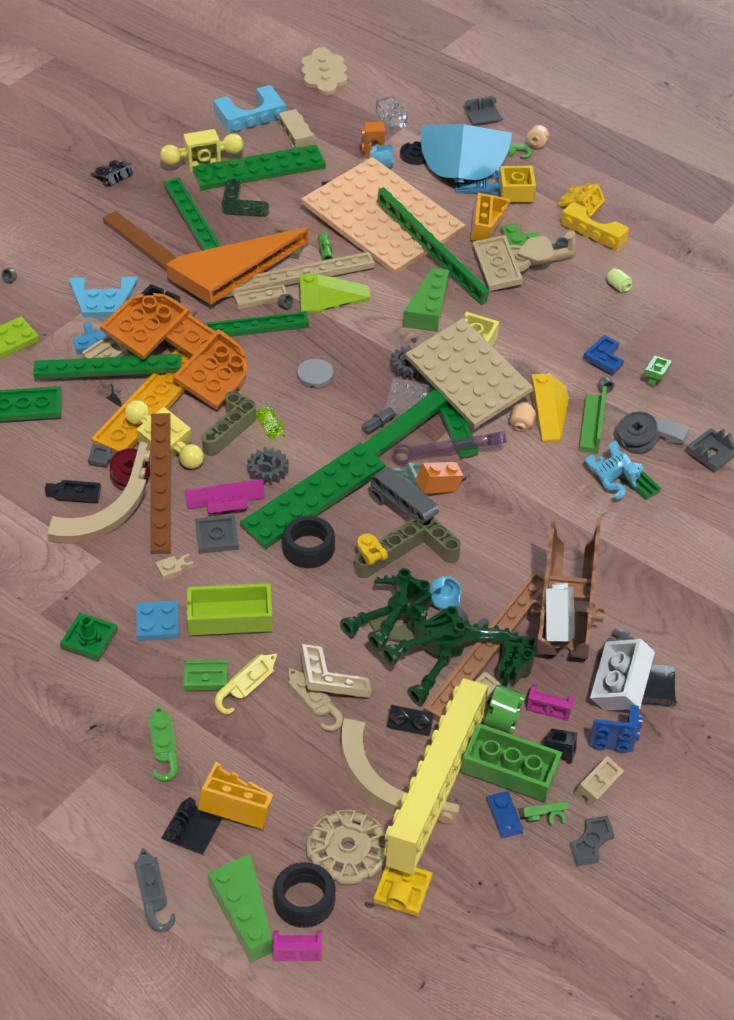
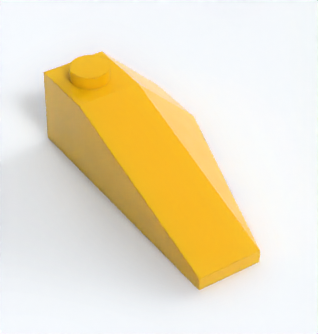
[530,373,569,443]

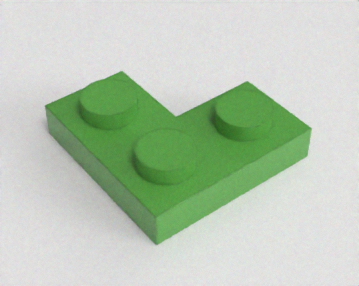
[500,224,540,246]

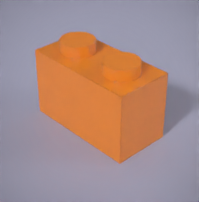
[415,462,464,493]

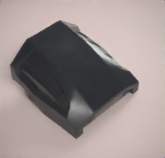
[641,664,677,706]

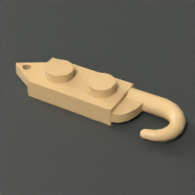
[288,668,343,731]

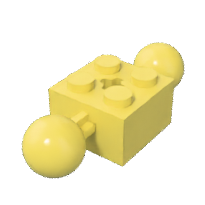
[160,129,243,172]
[125,400,204,469]

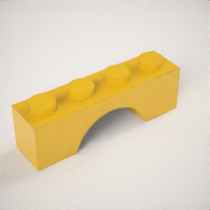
[561,202,630,251]

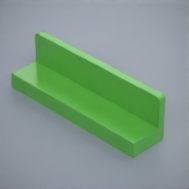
[579,386,607,454]

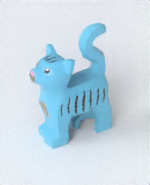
[585,440,643,499]

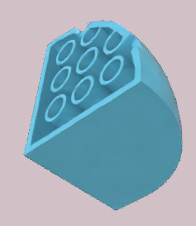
[421,124,512,182]

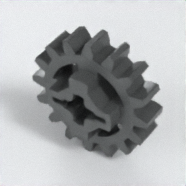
[390,345,420,379]
[247,447,289,484]

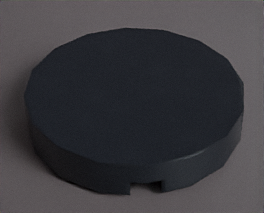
[400,141,426,165]

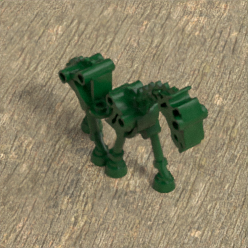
[340,568,536,706]

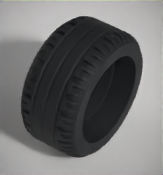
[282,516,335,568]
[273,862,336,928]

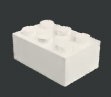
[590,639,655,711]

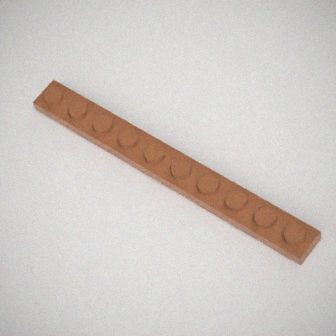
[424,570,544,721]

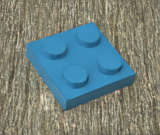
[136,600,179,641]

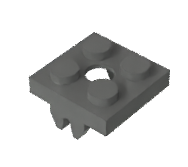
[686,428,734,472]

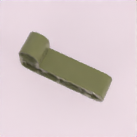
[202,391,256,456]

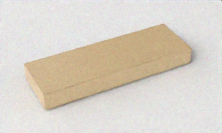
[233,284,288,309]

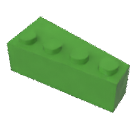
[403,268,449,332]
[208,853,272,963]

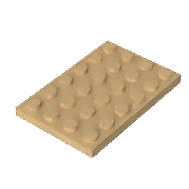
[405,318,533,429]

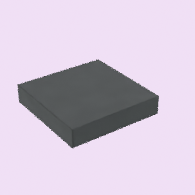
[195,515,239,554]

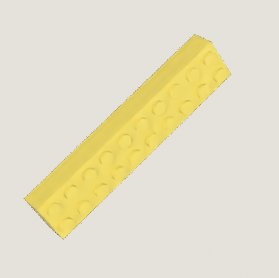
[384,678,488,875]

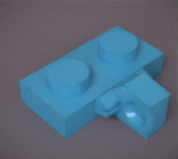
[72,322,107,354]

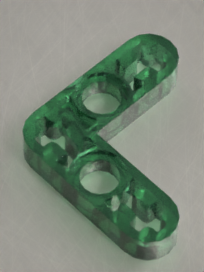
[222,179,270,217]

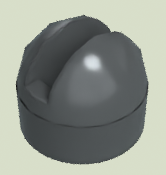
[1,268,17,283]
[278,294,293,308]
[598,377,614,393]

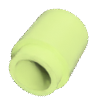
[607,269,632,293]

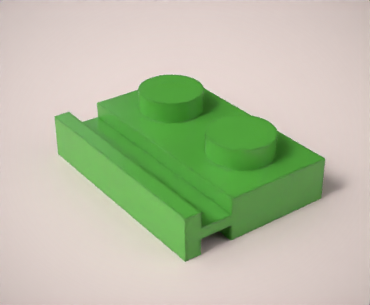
[184,660,228,691]

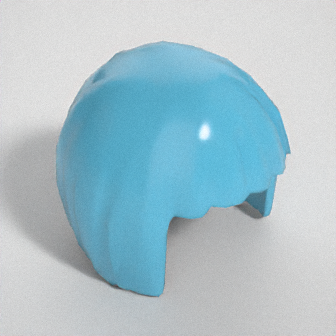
[369,144,394,168]
[430,576,462,610]

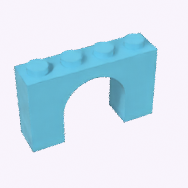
[213,85,286,133]

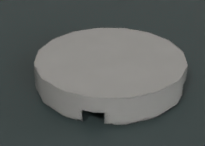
[297,359,333,388]

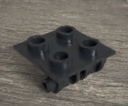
[91,160,133,186]
[161,797,223,855]

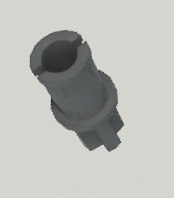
[362,407,396,433]

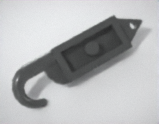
[134,848,176,932]

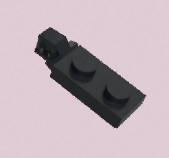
[45,480,101,503]

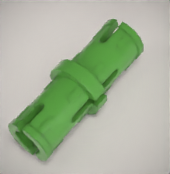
[318,233,333,261]

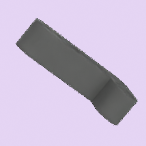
[370,467,439,524]

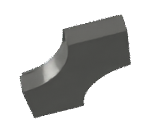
[570,815,615,867]

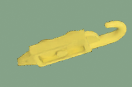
[215,654,277,714]

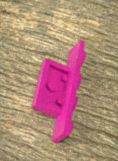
[185,479,265,514]

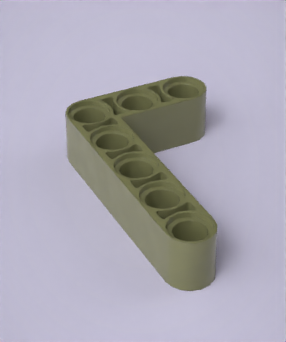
[355,517,461,578]

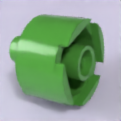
[483,684,526,735]

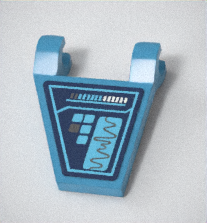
[456,168,500,195]

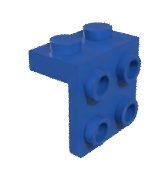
[589,705,643,753]

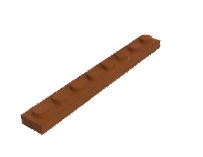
[150,413,171,554]

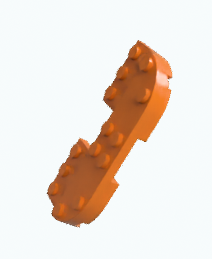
[100,293,247,410]

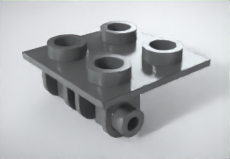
[463,96,503,125]

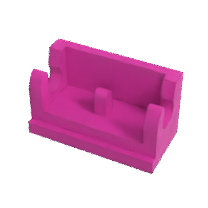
[526,684,575,721]
[273,931,322,961]

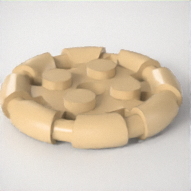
[306,809,388,885]

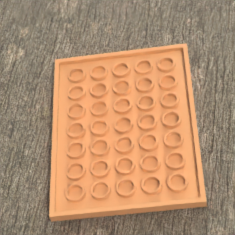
[301,157,466,275]

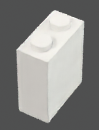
[546,583,575,641]

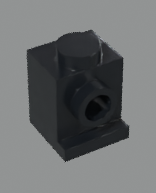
[543,728,577,763]

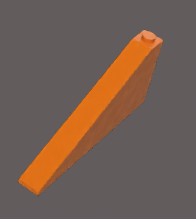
[166,227,309,305]

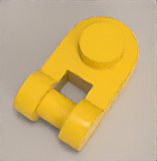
[357,534,388,566]

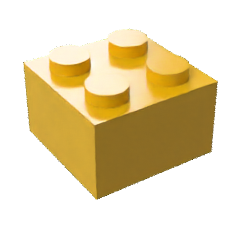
[498,166,536,203]

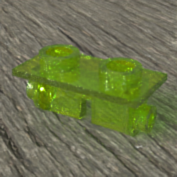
[256,402,286,439]

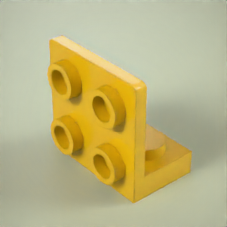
[557,183,605,218]

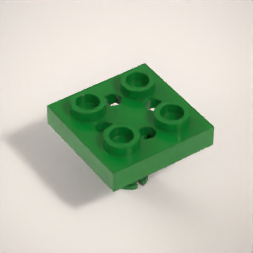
[60,612,118,661]

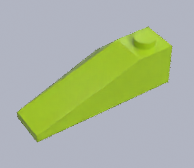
[300,274,370,313]

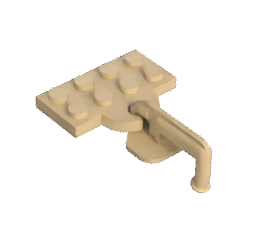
[473,231,576,291]

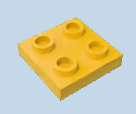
[373,866,433,917]

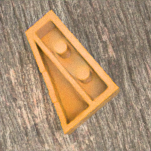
[470,192,510,241]
[198,762,273,829]

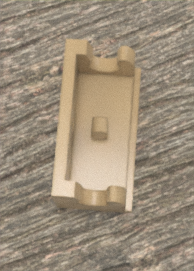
[574,756,624,805]

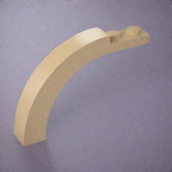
[47,441,151,543]
[341,718,460,824]

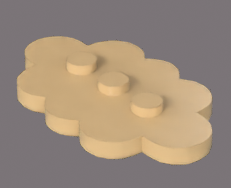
[301,48,347,96]

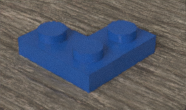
[583,335,624,375]

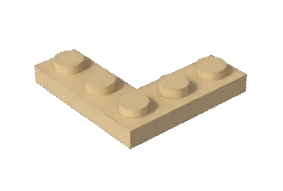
[300,644,372,698]

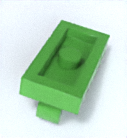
[644,356,672,386]
[519,801,569,825]

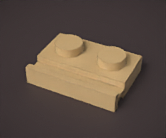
[82,335,128,358]

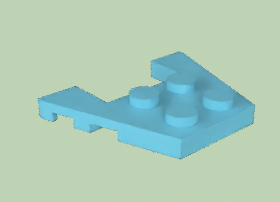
[69,277,138,318]

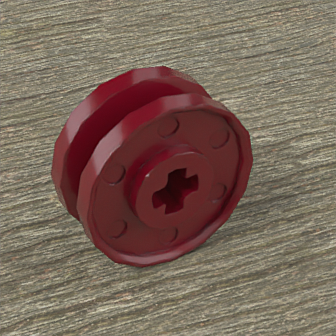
[109,448,150,491]

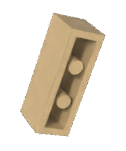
[279,109,315,148]

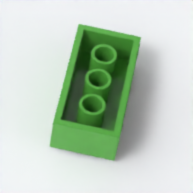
[461,723,562,802]

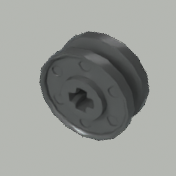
[618,411,659,453]

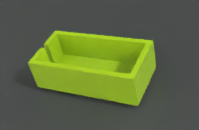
[187,583,273,635]

